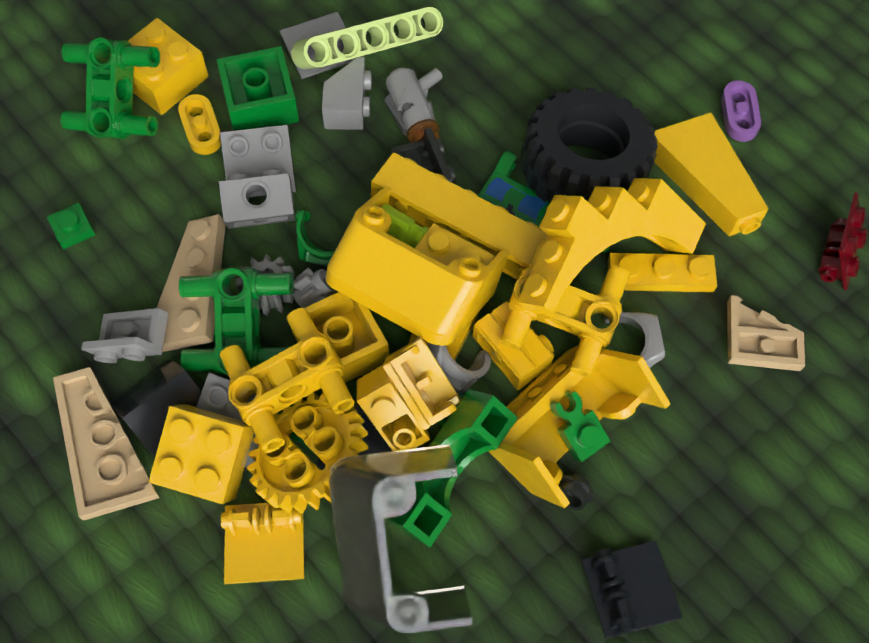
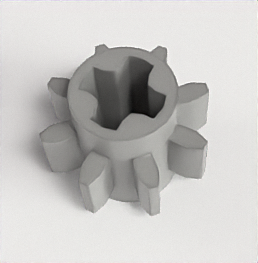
[293,268,337,308]

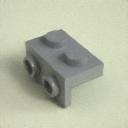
[81,308,168,363]

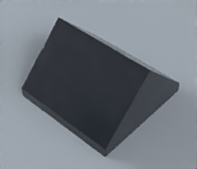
[111,359,201,458]

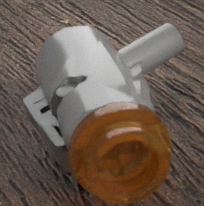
[384,68,443,143]

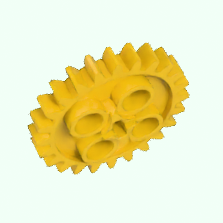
[247,392,368,513]

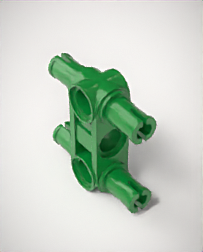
[60,37,160,139]
[179,268,294,376]

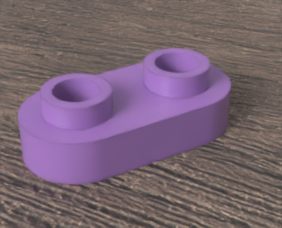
[721,81,761,142]

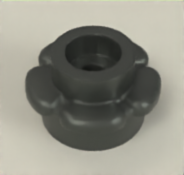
[559,474,594,510]

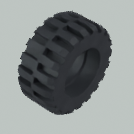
[521,87,658,202]

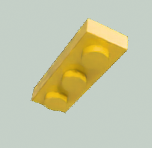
[608,253,717,292]

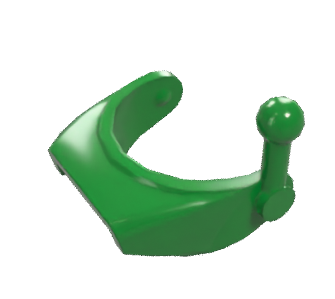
[295,209,335,267]

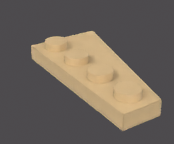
[157,214,226,352]
[53,367,160,521]

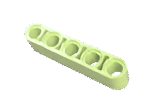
[291,7,443,69]

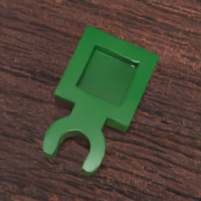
[550,390,611,462]

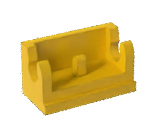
[383,336,461,431]

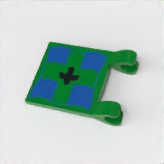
[478,151,551,226]

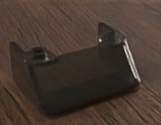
[329,444,473,634]

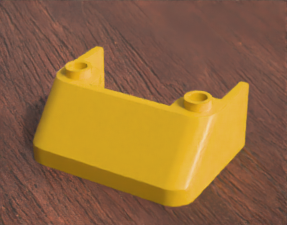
[325,186,509,346]
[488,346,671,509]

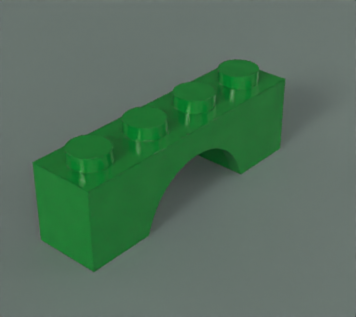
[382,389,518,547]

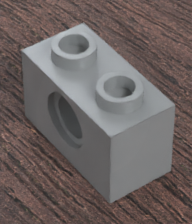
[219,170,296,229]

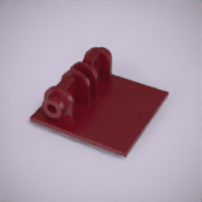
[819,192,867,290]

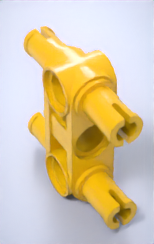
[500,239,630,377]
[220,308,355,453]

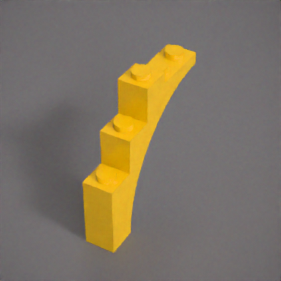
[517,178,706,314]

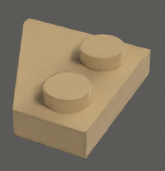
[727,295,805,371]

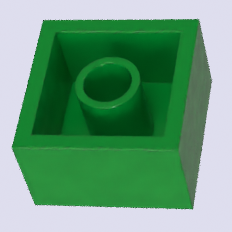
[217,46,299,131]

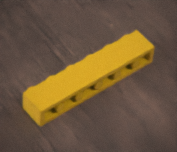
[371,152,548,280]

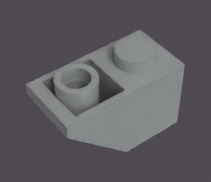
[322,57,372,130]

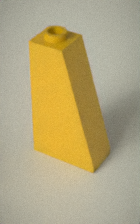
[654,112,769,236]

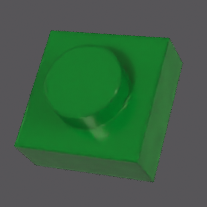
[47,202,95,250]

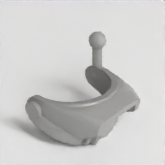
[604,312,665,368]
[416,335,491,393]

